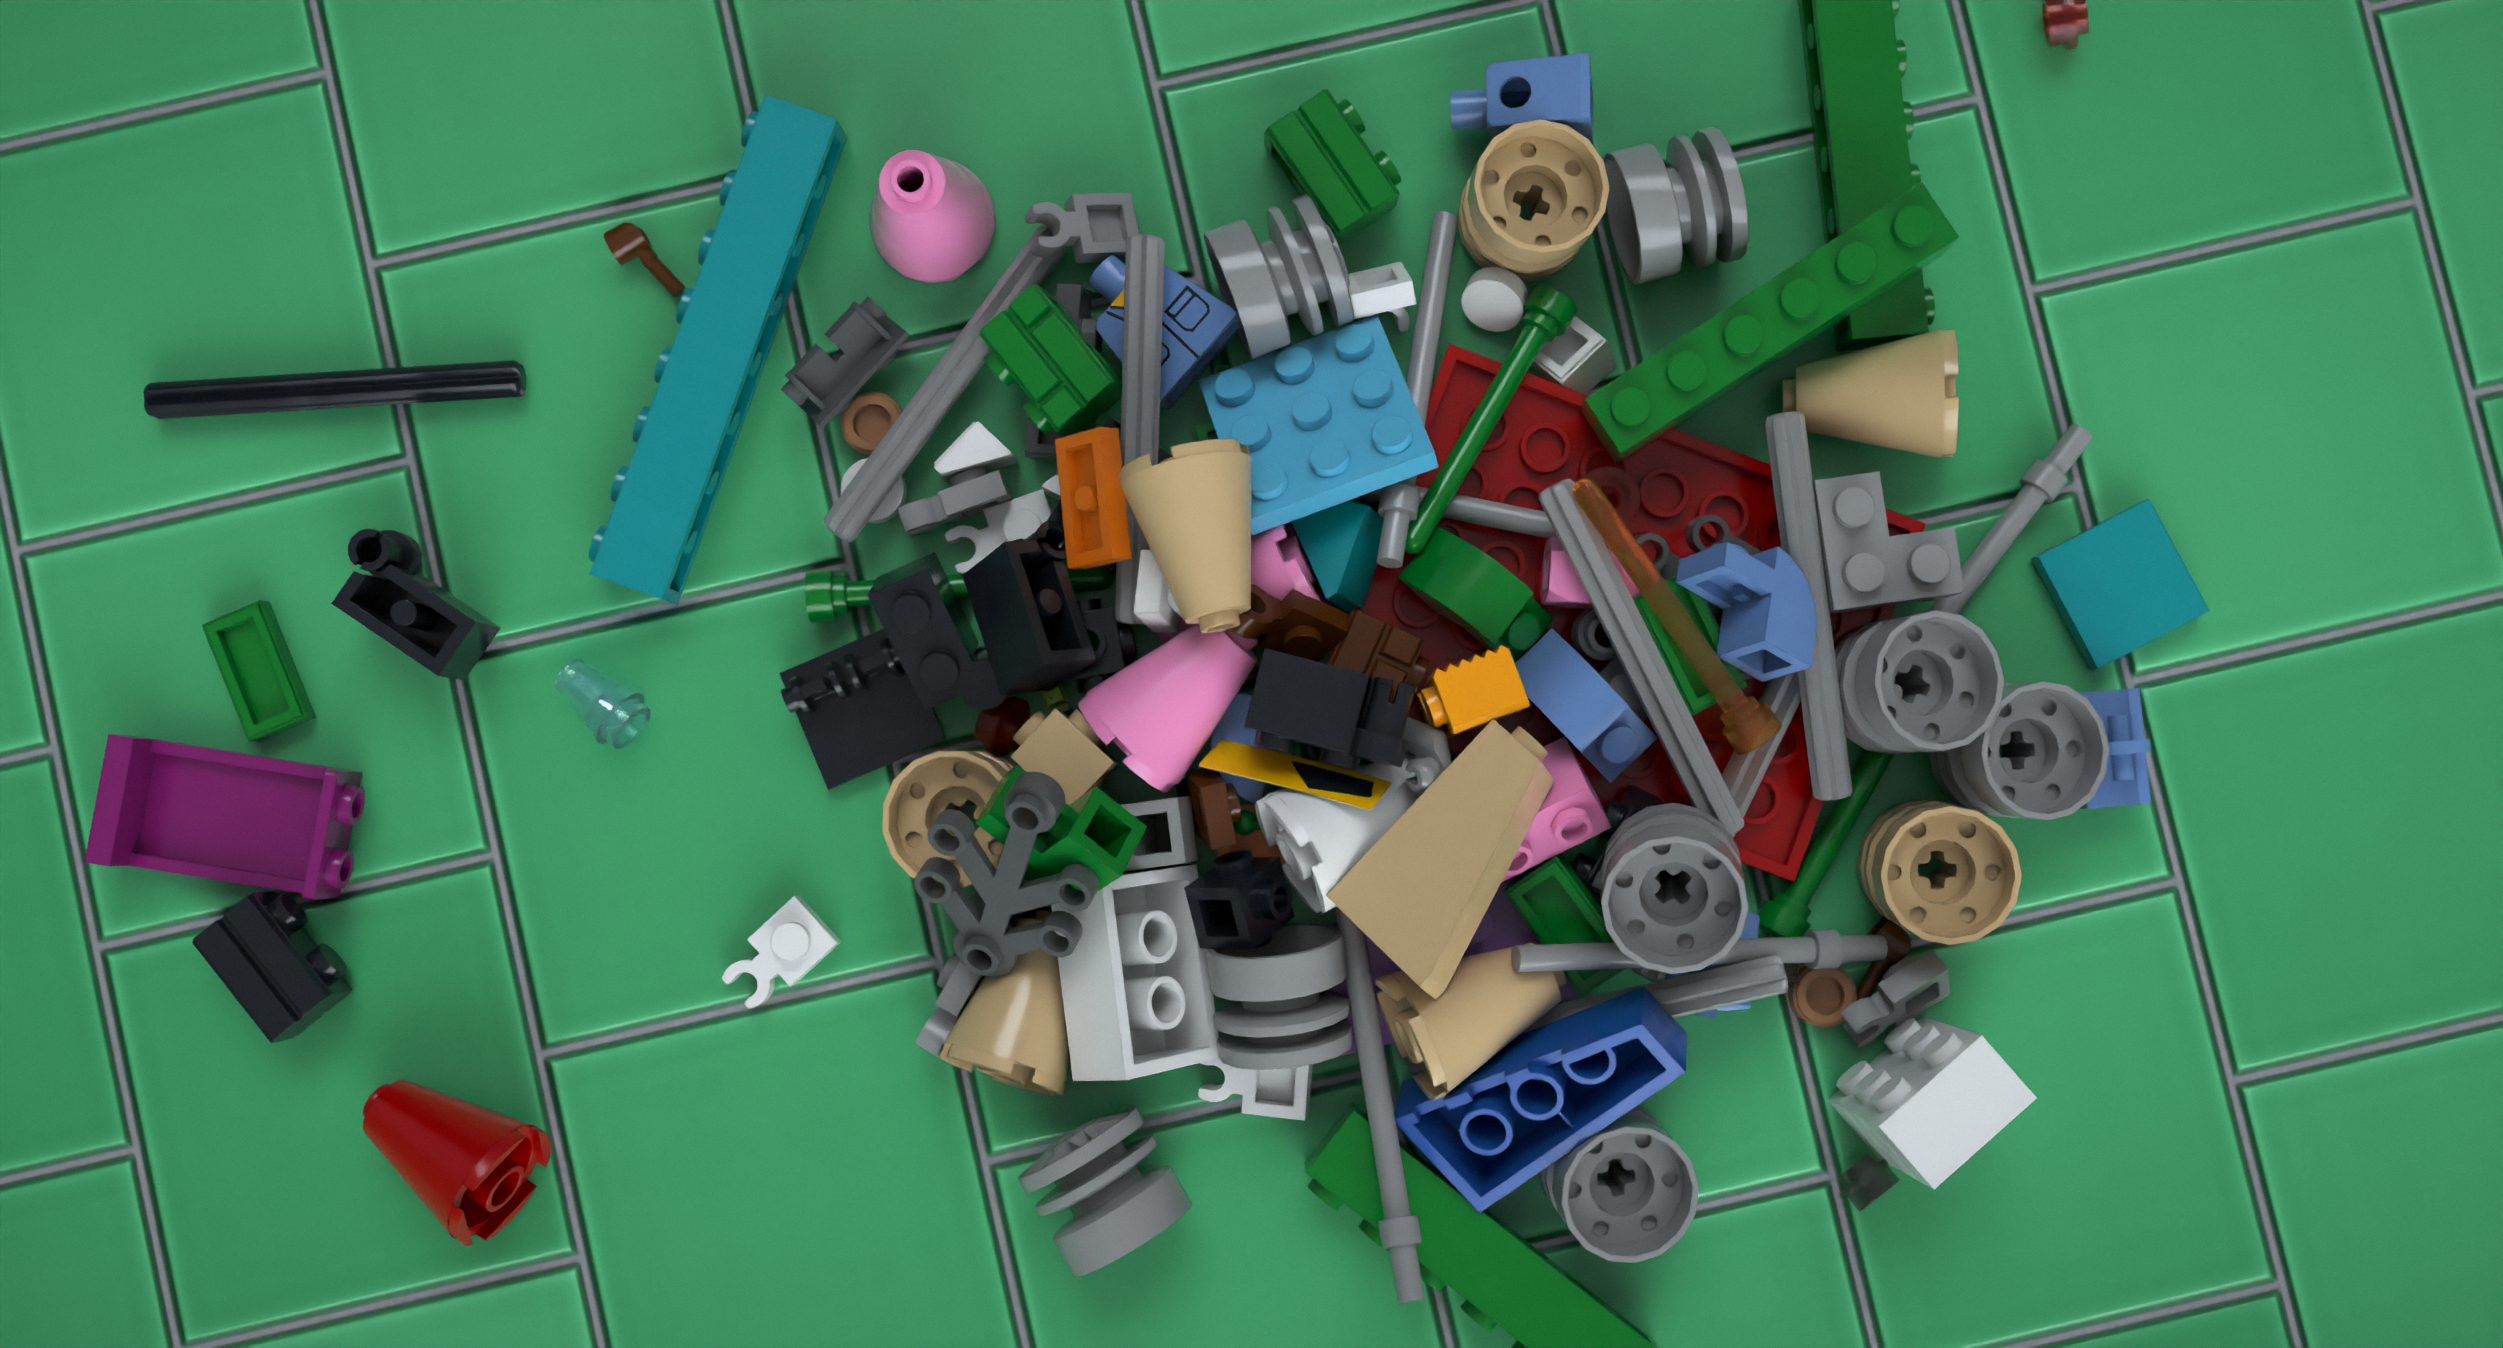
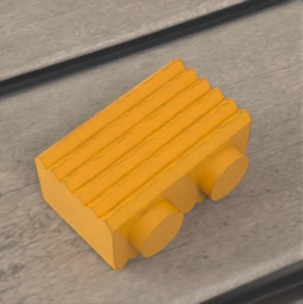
[1416,645,1530,738]

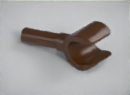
[604,223,686,297]
[1856,917,1911,1001]

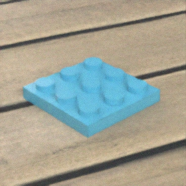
[1198,314,1439,536]

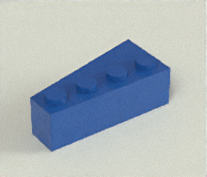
[1394,986,1687,1213]

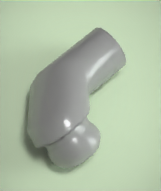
[1402,717,1452,794]

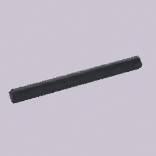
[143,360,526,419]

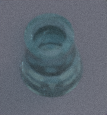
[554,659,651,748]

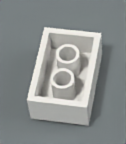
[1051,864,1219,1081]
[1828,1017,2037,1189]

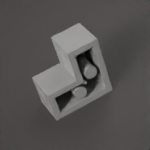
[1813,471,1965,614]

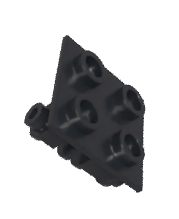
[779,629,946,790]

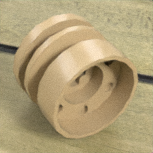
[1457,119,1610,283]
[882,751,1015,888]
[1857,798,2022,945]

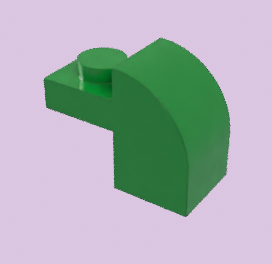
[1398,526,1554,663]
[975,765,1147,892]

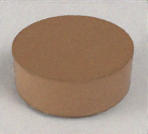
[841,392,903,457]
[1788,965,1857,1028]

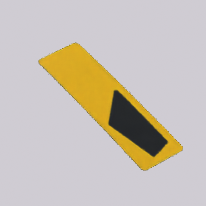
[1199,740,1391,810]

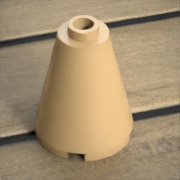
[1783,329,1959,458]
[1118,439,1252,633]
[939,910,1070,1097]
[1375,943,1566,1100]

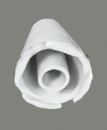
[1255,752,1422,914]

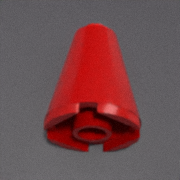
[363,1079,551,1246]

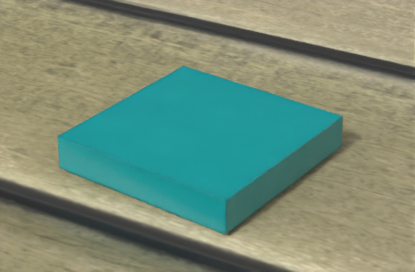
[2031,499,2210,670]

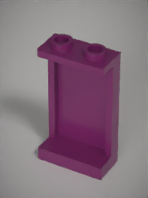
[84,734,365,900]

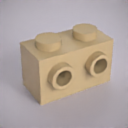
[1011,708,1121,805]

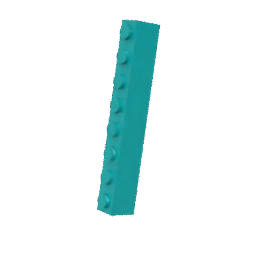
[589,95,848,605]

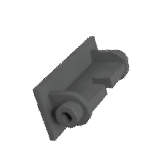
[781,297,910,428]

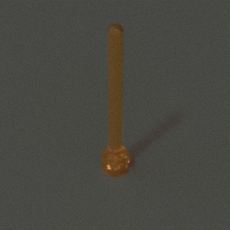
[1572,478,1782,755]

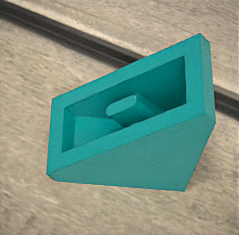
[1291,501,1383,614]

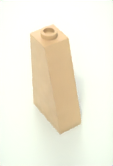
[1326,719,1555,999]

